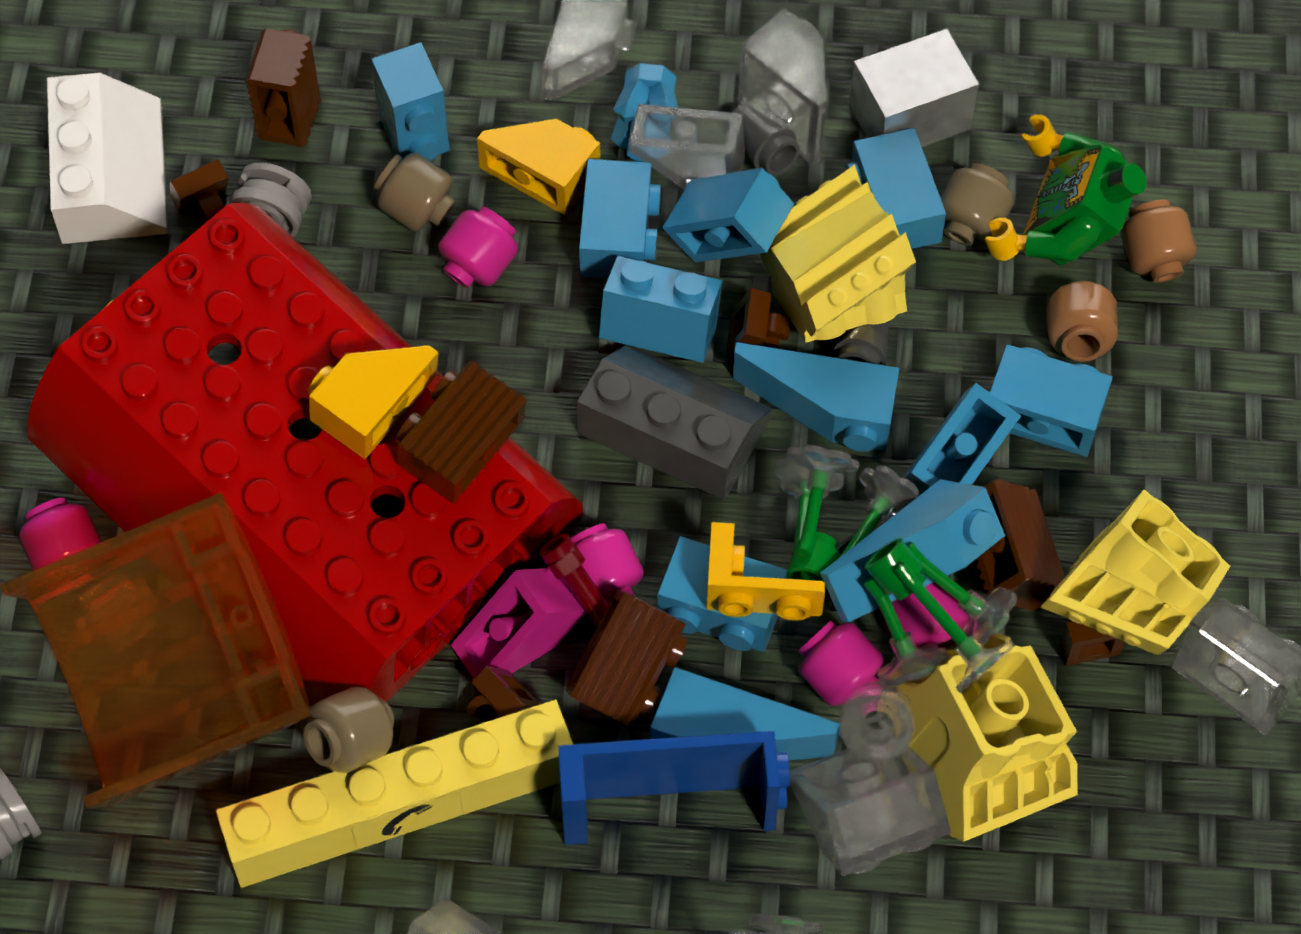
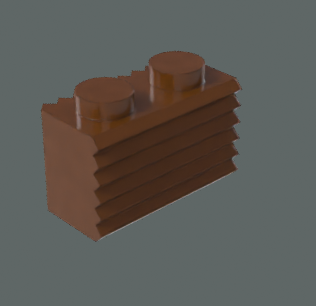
[245,28,321,147]
[395,361,526,504]
[976,478,1065,611]
[565,588,688,727]

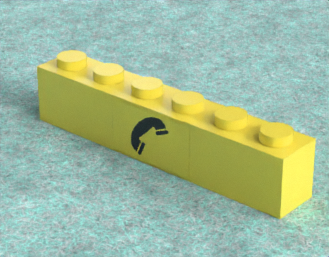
[216,700,573,888]

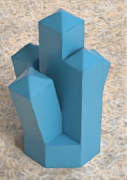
[611,63,679,162]

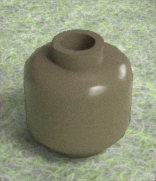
[374,152,456,231]
[941,163,1015,246]
[303,686,394,773]

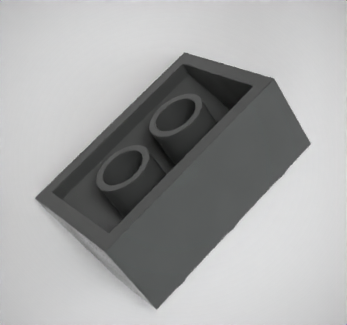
[577,345,774,500]

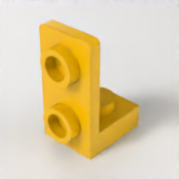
[707,522,825,621]

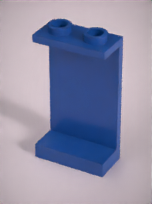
[558,731,790,845]

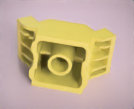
[760,165,916,343]
[1041,489,1231,655]
[879,630,1078,842]

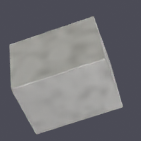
[849,29,979,147]

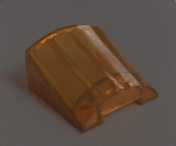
[0,493,312,809]

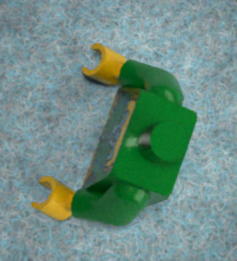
[985,115,1147,266]

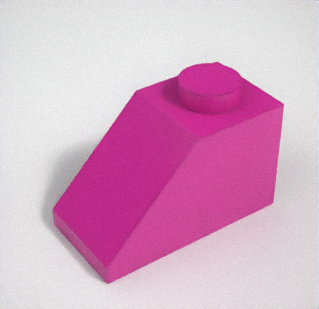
[451,568,587,679]

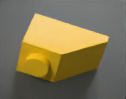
[477,119,600,216]
[308,345,438,459]

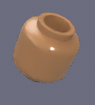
[1120,200,1197,283]
[1047,281,1118,362]

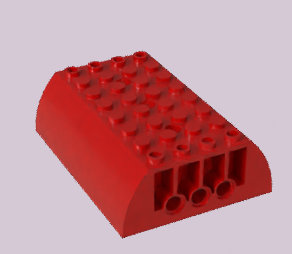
[27,202,583,710]

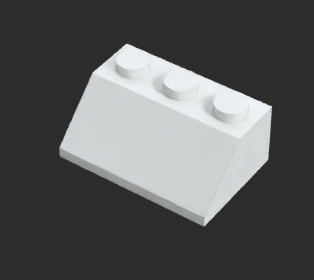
[47,73,168,244]

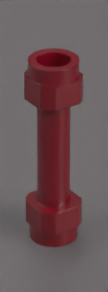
[539,534,609,627]

